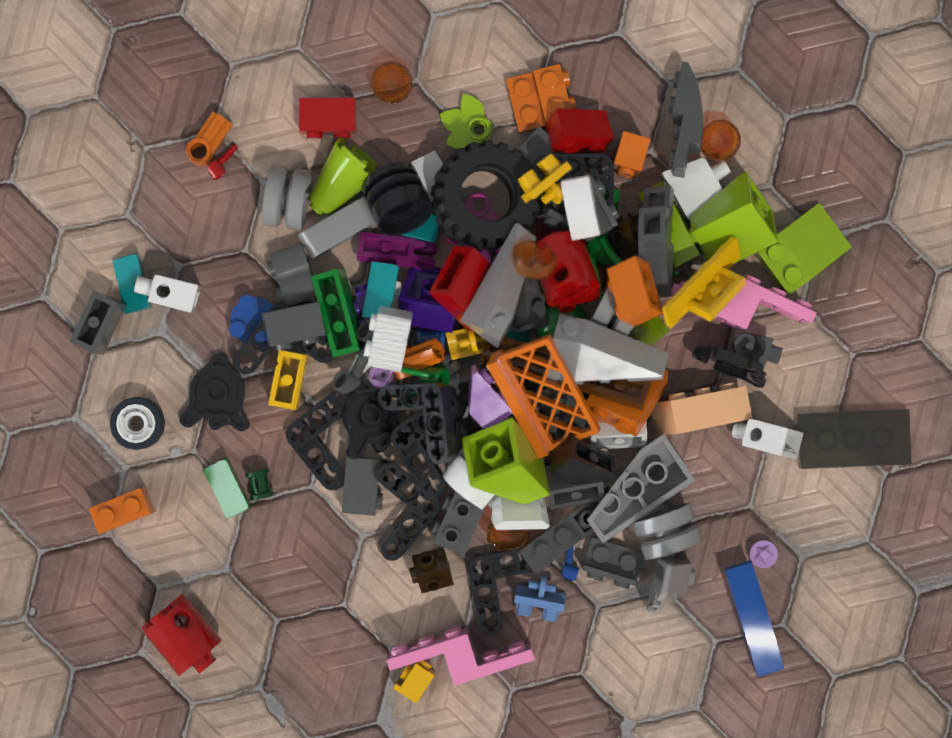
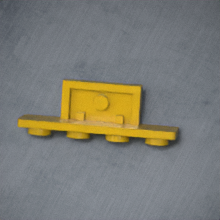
[662,236,746,328]

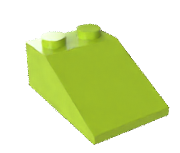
[754,203,852,296]

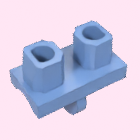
[514,574,566,622]

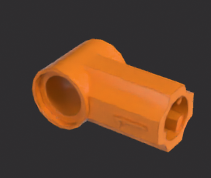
[186,111,233,167]
[394,338,445,380]

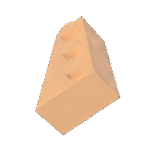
[651,382,753,436]

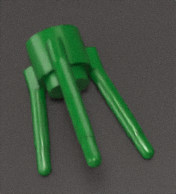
[587,235,623,300]
[392,364,450,398]

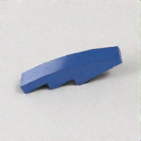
[724,560,784,677]

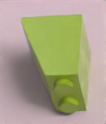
[688,171,778,263]
[462,418,550,505]

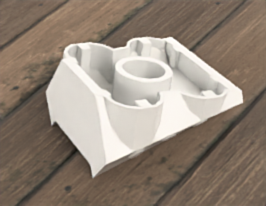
[487,495,550,530]

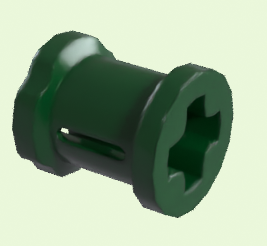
[245,468,275,501]

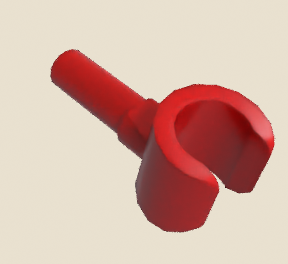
[208,144,238,180]

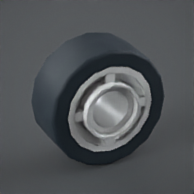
[110,397,165,450]

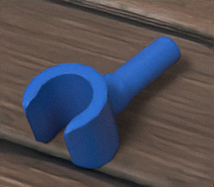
[561,546,579,581]

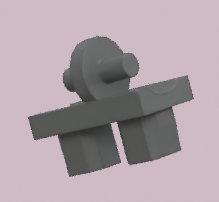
[732,333,783,365]

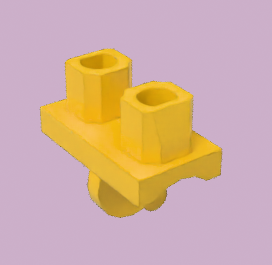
[518,154,572,204]
[445,328,487,360]

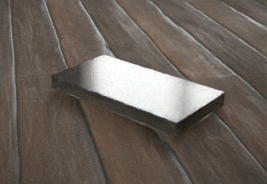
[797,409,912,469]

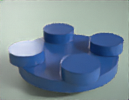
[229,295,274,347]

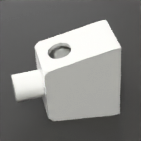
[660,157,731,221]
[134,274,201,313]
[732,419,804,460]

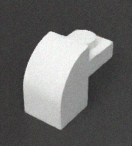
[442,449,494,510]

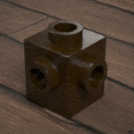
[609,212,639,258]
[409,547,454,593]

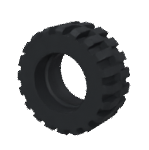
[430,140,542,251]

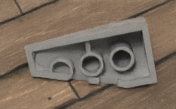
[460,223,536,348]
[546,314,669,385]

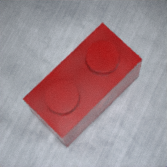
[299,98,357,139]
[545,108,614,154]

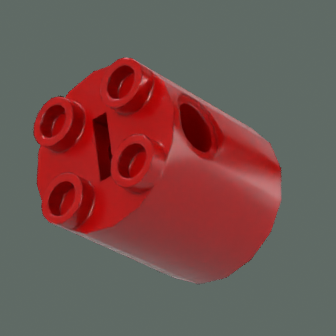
[531,231,601,313]
[141,593,222,676]

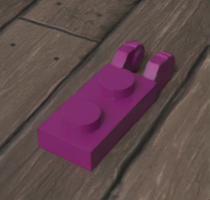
[357,232,437,270]

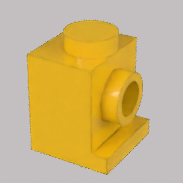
[393,660,435,704]

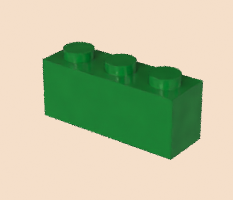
[311,269,365,357]

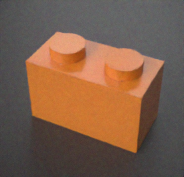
[613,131,651,179]
[607,256,663,327]
[89,486,156,534]

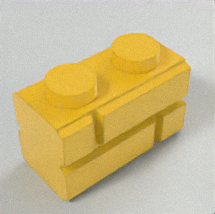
[268,350,309,410]

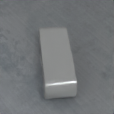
[298,197,376,260]

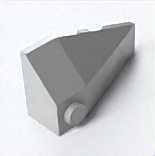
[587,434,695,543]
[646,556,696,613]

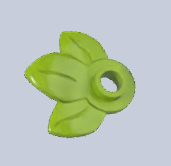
[440,94,493,149]

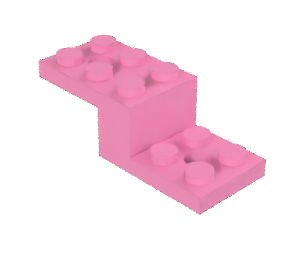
[669,274,817,331]
[386,626,535,686]

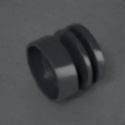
[362,162,433,236]

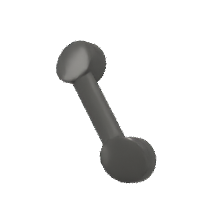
[332,320,374,394]

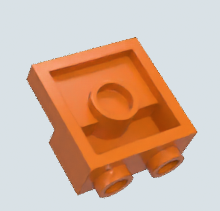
[506,64,577,134]

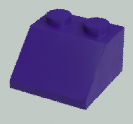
[398,266,457,333]

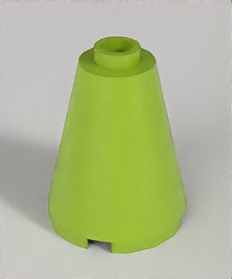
[308,137,378,215]

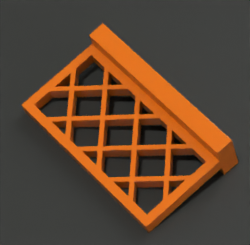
[486,334,601,459]

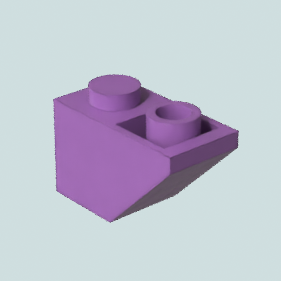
[468,364,512,429]

